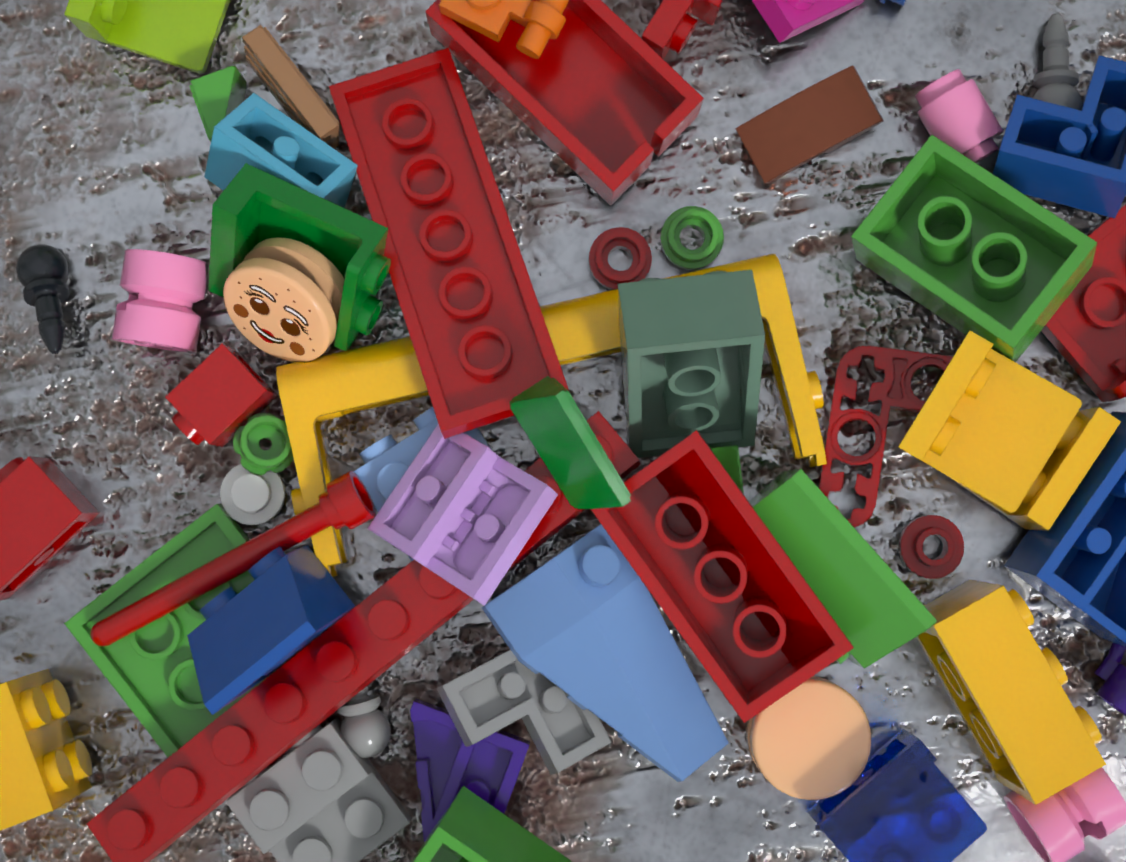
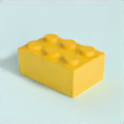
[916,580,1106,805]

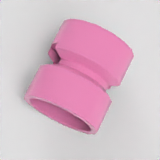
[112,249,209,353]
[1003,767,1126,862]

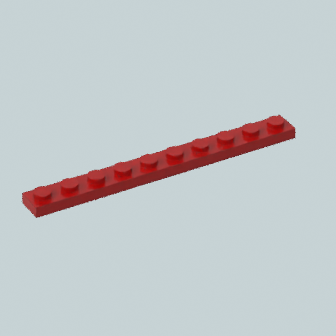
[86,411,641,862]

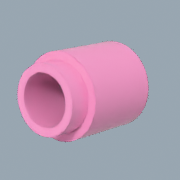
[915,69,1004,163]

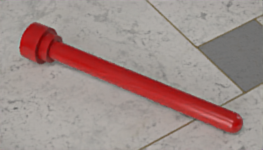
[90,471,376,647]

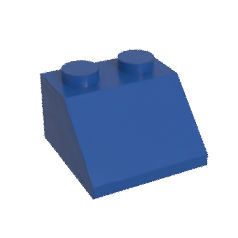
[187,545,355,715]

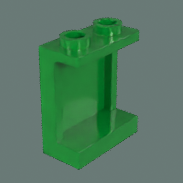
[208,163,391,351]

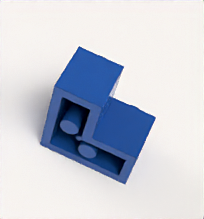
[993,55,1126,218]

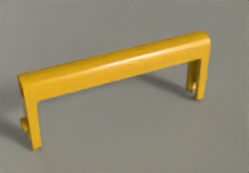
[276,253,827,577]

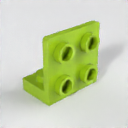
[64,0,230,74]

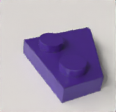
[410,698,530,842]

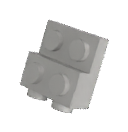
[226,717,412,862]

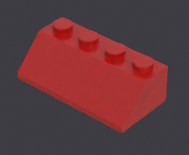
[591,430,854,723]

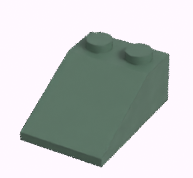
[618,270,765,458]

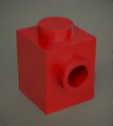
[165,343,278,447]

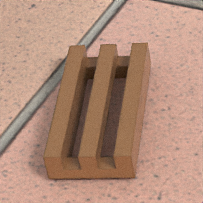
[242,25,339,149]

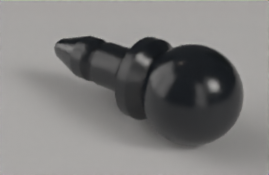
[16,244,69,354]

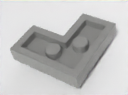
[436,650,611,775]

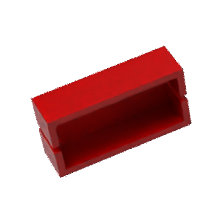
[425,0,704,206]

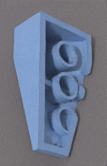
[481,524,729,782]

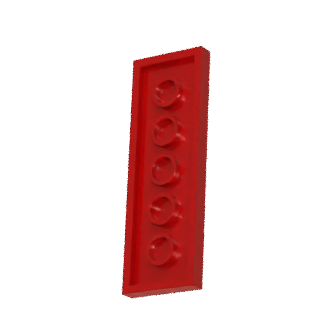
[329,47,569,439]

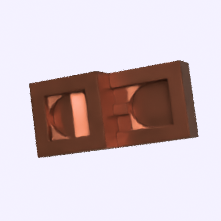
[735,65,884,184]

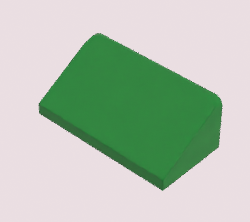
[509,376,631,509]

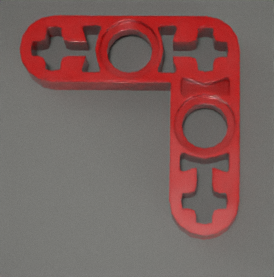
[819,346,953,528]

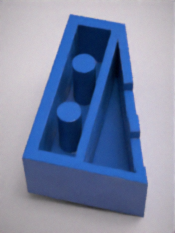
[1004,411,1126,647]

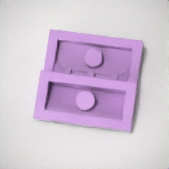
[367,424,558,606]

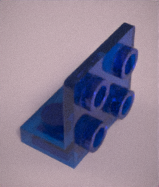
[807,729,987,862]

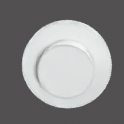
[220,464,285,525]

